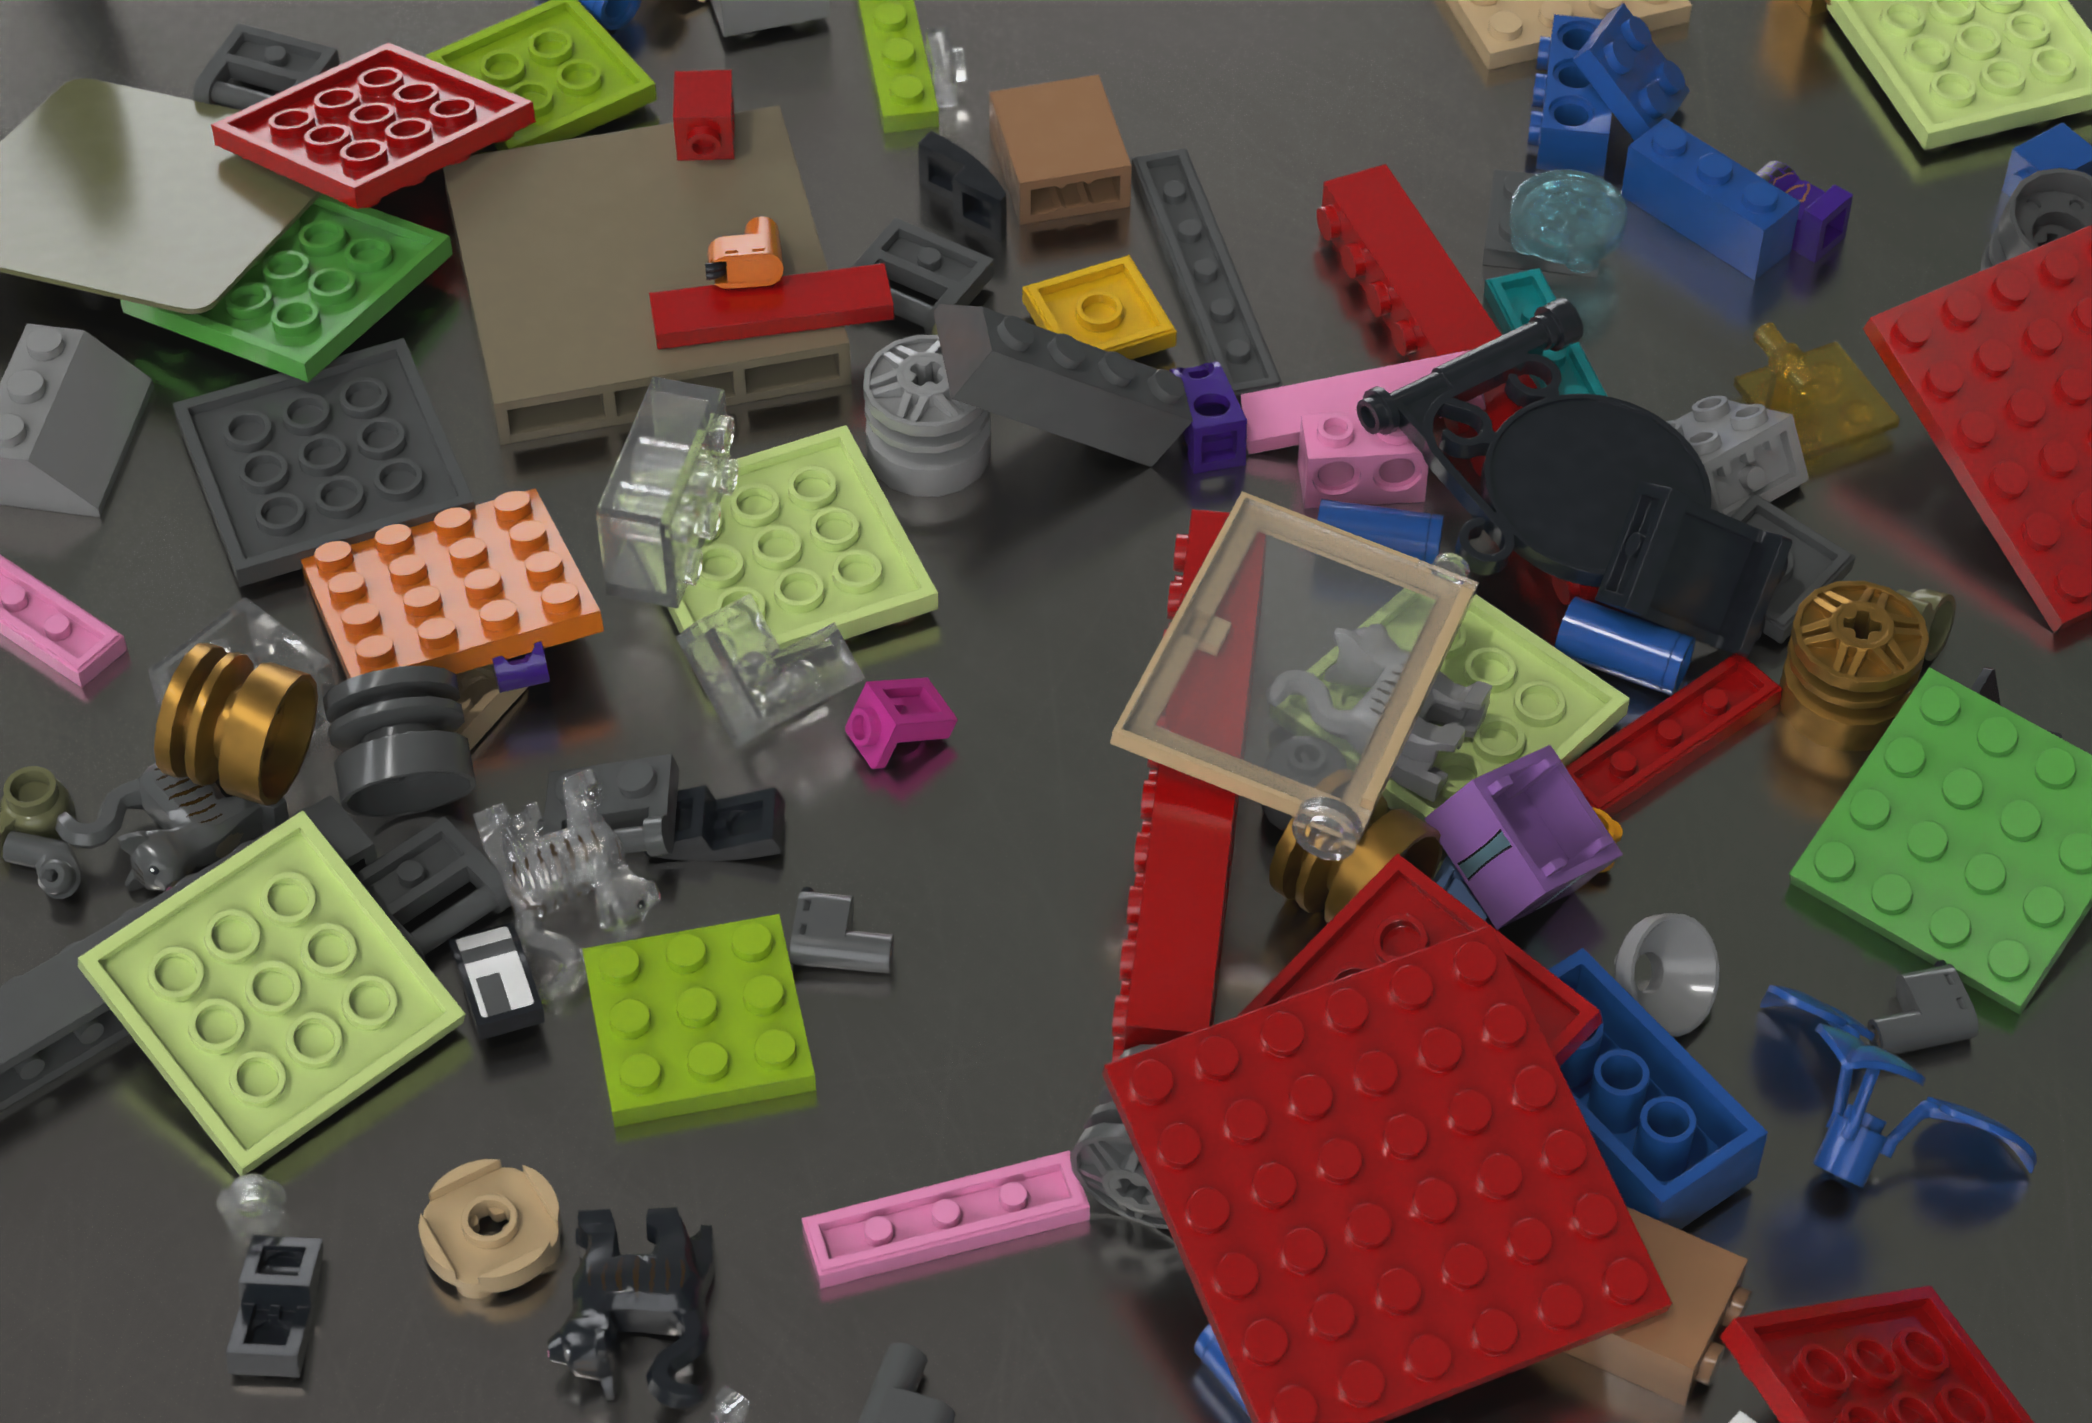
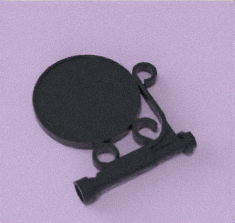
[1357,298,1712,587]

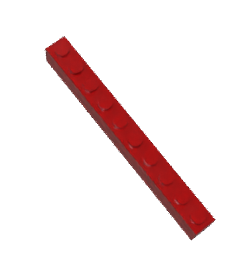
[1316,164,1624,612]

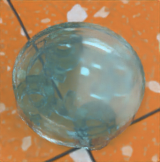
[1509,169,1628,273]

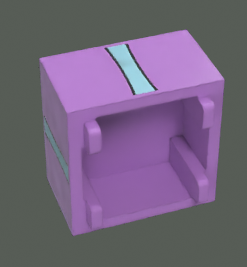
[1424,745,1623,930]

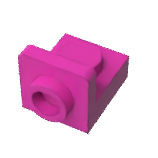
[845,677,958,769]

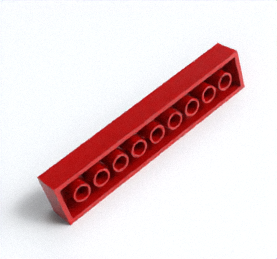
[1112,509,1266,1062]

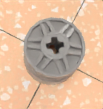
[863,335,991,497]

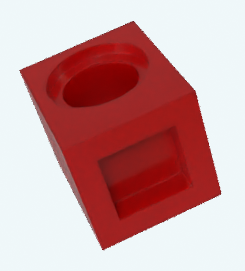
[673,70,735,161]

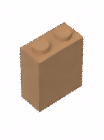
[989,74,1131,225]
[1564,1207,1752,1406]

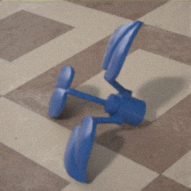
[1760,985,2037,1188]

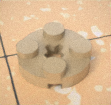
[418,1159,562,1299]

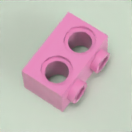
[1298,411,1429,509]

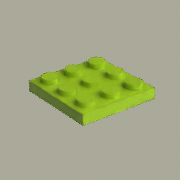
[426,0,657,151]
[582,914,816,1127]

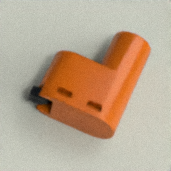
[705,216,784,289]

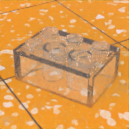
[596,377,739,609]

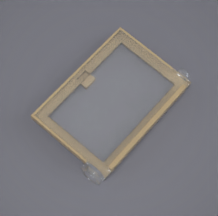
[1110,491,1479,860]

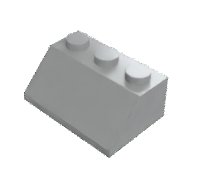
[0,323,154,517]

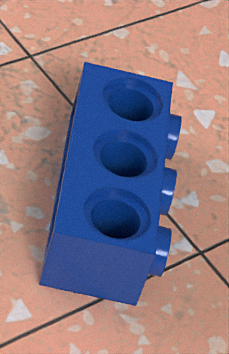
[1527,14,1612,176]

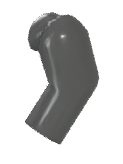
[3,830,83,899]

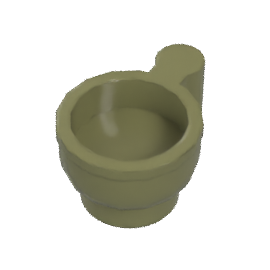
[1896,589,1956,661]
[0,766,76,858]

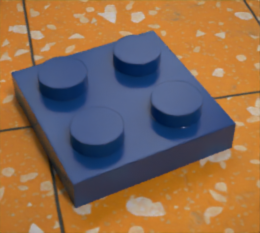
[1573,3,1690,141]

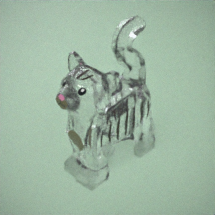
[473,768,661,1000]

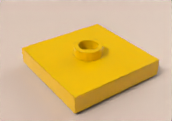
[1022,255,1177,360]

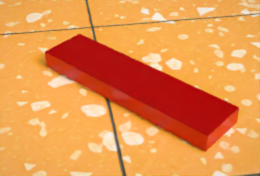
[649,263,894,350]
[1565,654,1783,818]

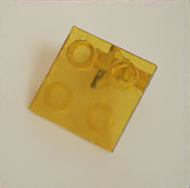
[1733,323,1900,461]

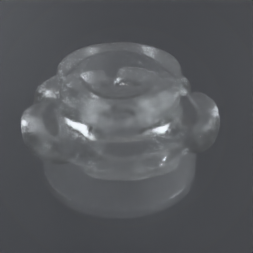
[216,1174,287,1239]

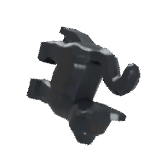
[547,1207,715,1410]

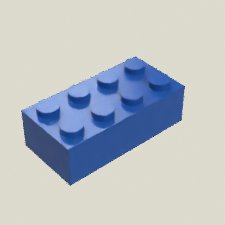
[1548,948,1768,1229]

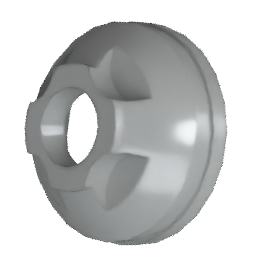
[1614,913,1720,1036]

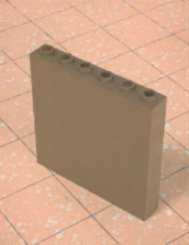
[443,105,852,445]

